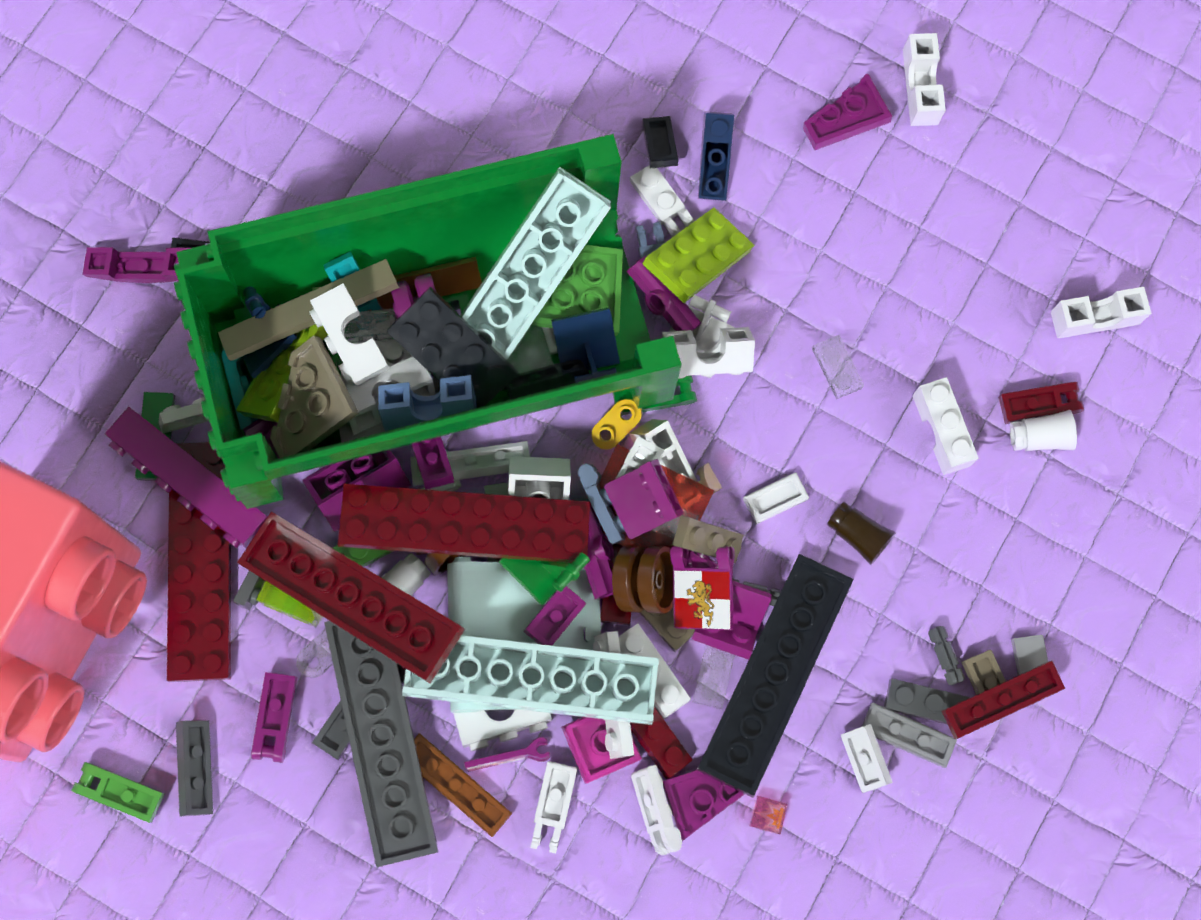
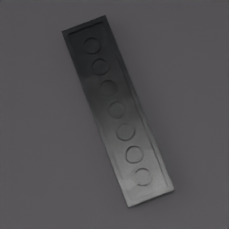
[697,554,854,798]

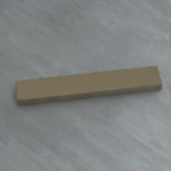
[218,259,399,361]

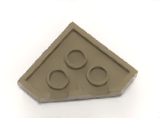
[270,336,359,458]

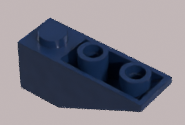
[698,111,734,201]

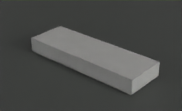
[862,702,957,768]

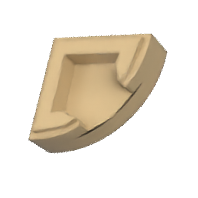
[696,463,722,495]

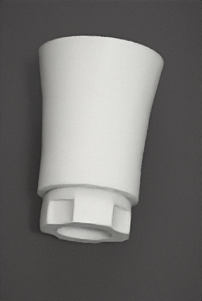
[1010,410,1077,451]
[381,553,431,596]

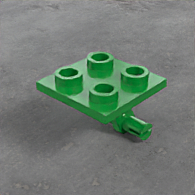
[499,552,590,606]

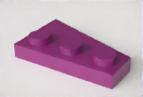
[803,73,892,150]
[663,770,745,841]

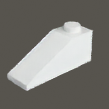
[629,419,705,511]

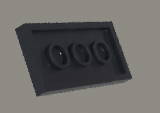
[387,287,518,408]

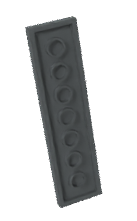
[324,621,439,868]

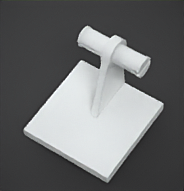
[669,294,735,379]

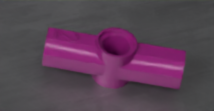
[627,256,701,331]
[583,504,614,599]

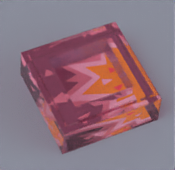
[749,796,788,835]

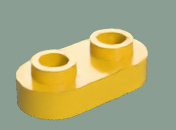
[591,399,642,450]

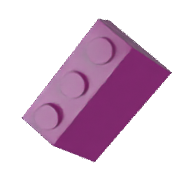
[302,450,411,532]

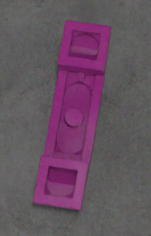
[82,247,190,283]

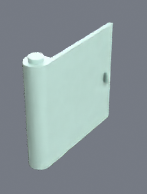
[447,557,601,713]

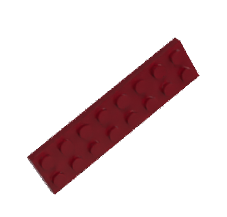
[167,442,231,682]
[338,484,590,563]
[237,511,465,684]

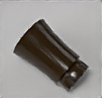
[827,502,896,565]

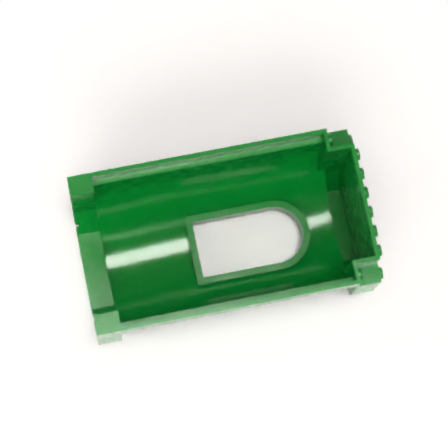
[174,134,682,509]

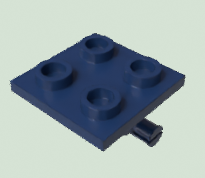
[242,286,297,378]
[551,307,620,383]

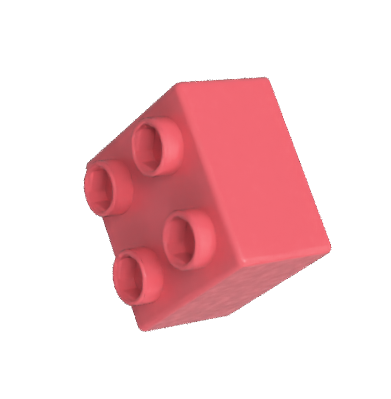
[0,461,147,763]

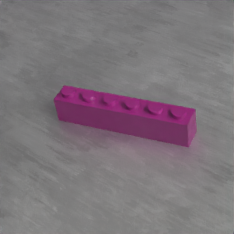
[104,406,267,548]

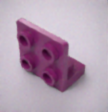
[604,459,684,539]
[692,581,772,660]

